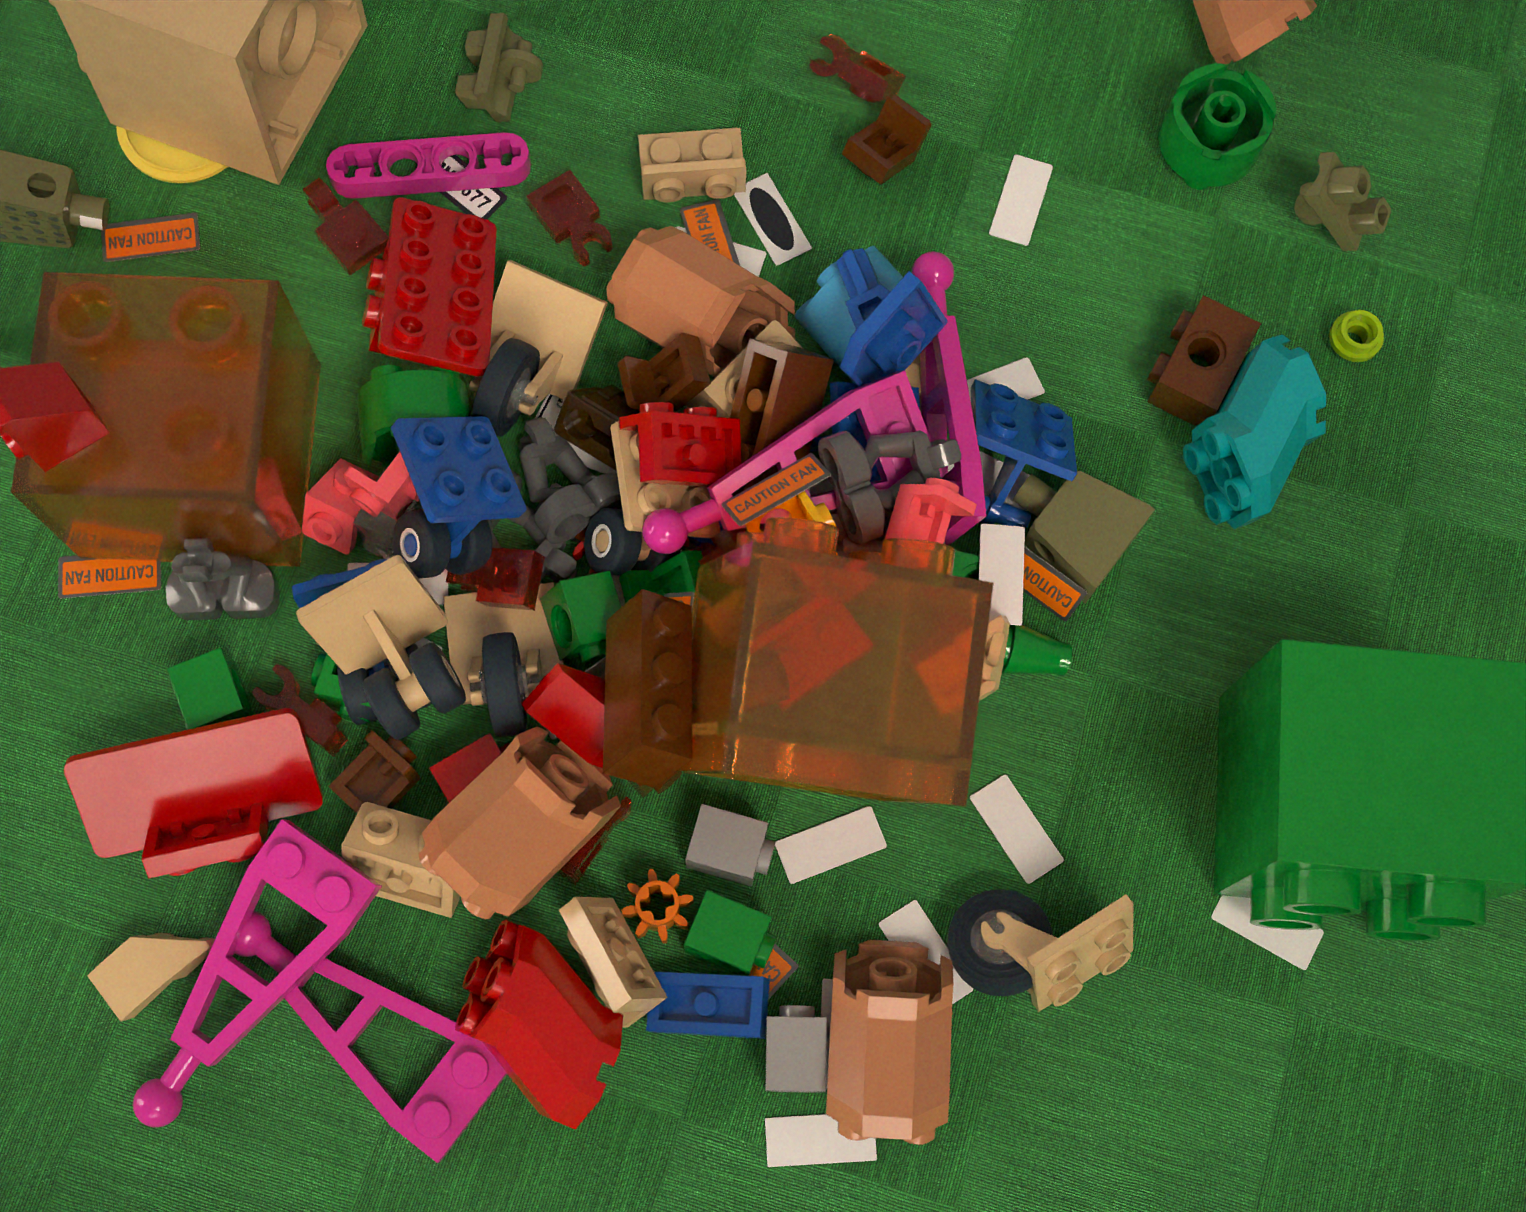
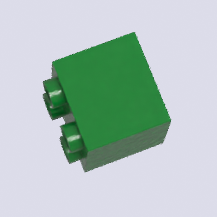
[1214,639,1526,941]

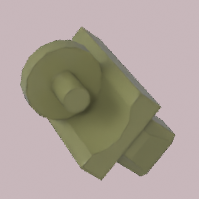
[455,13,544,122]
[1294,152,1391,251]

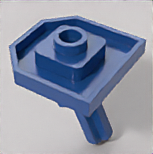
[837,248,948,387]

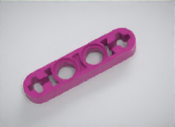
[326,133,531,199]

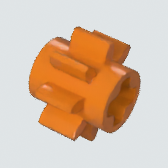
[622,869,694,944]

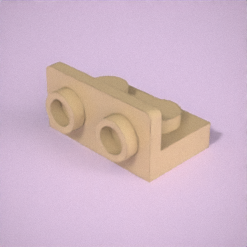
[638,128,746,203]
[341,802,460,918]
[559,897,668,1028]

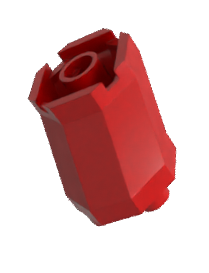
[455,919,623,1129]

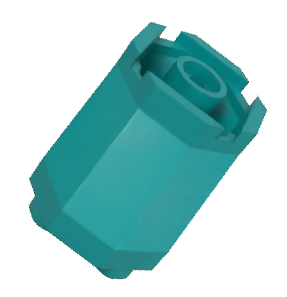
[1183,334,1326,530]

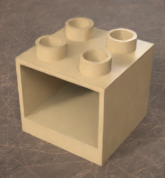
[48,0,368,185]

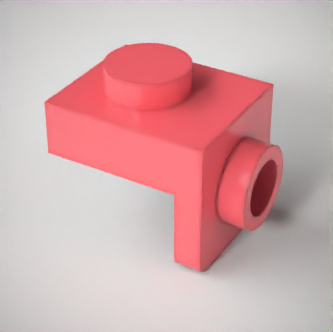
[343,452,420,521]
[302,458,380,555]
[882,478,977,569]

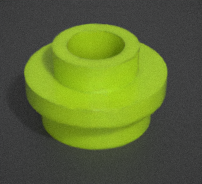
[1329,310,1384,362]

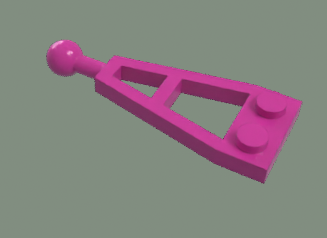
[911,251,986,547]
[642,370,944,554]
[133,819,382,1128]
[234,910,507,1163]

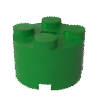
[1158,63,1276,190]
[357,365,470,472]

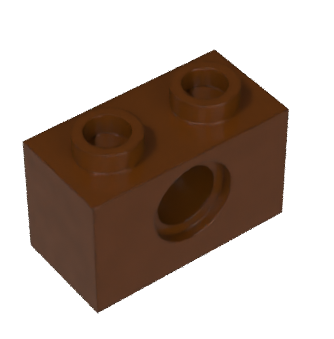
[1147,295,1261,427]

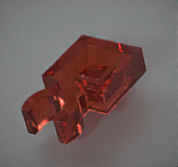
[526,169,613,267]

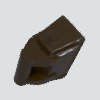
[554,385,640,471]

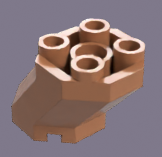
[1193,0,1317,64]
[606,226,795,379]
[418,726,621,919]
[826,940,954,1145]

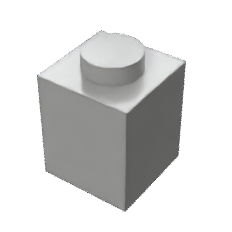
[685,804,776,887]
[766,1005,827,1093]

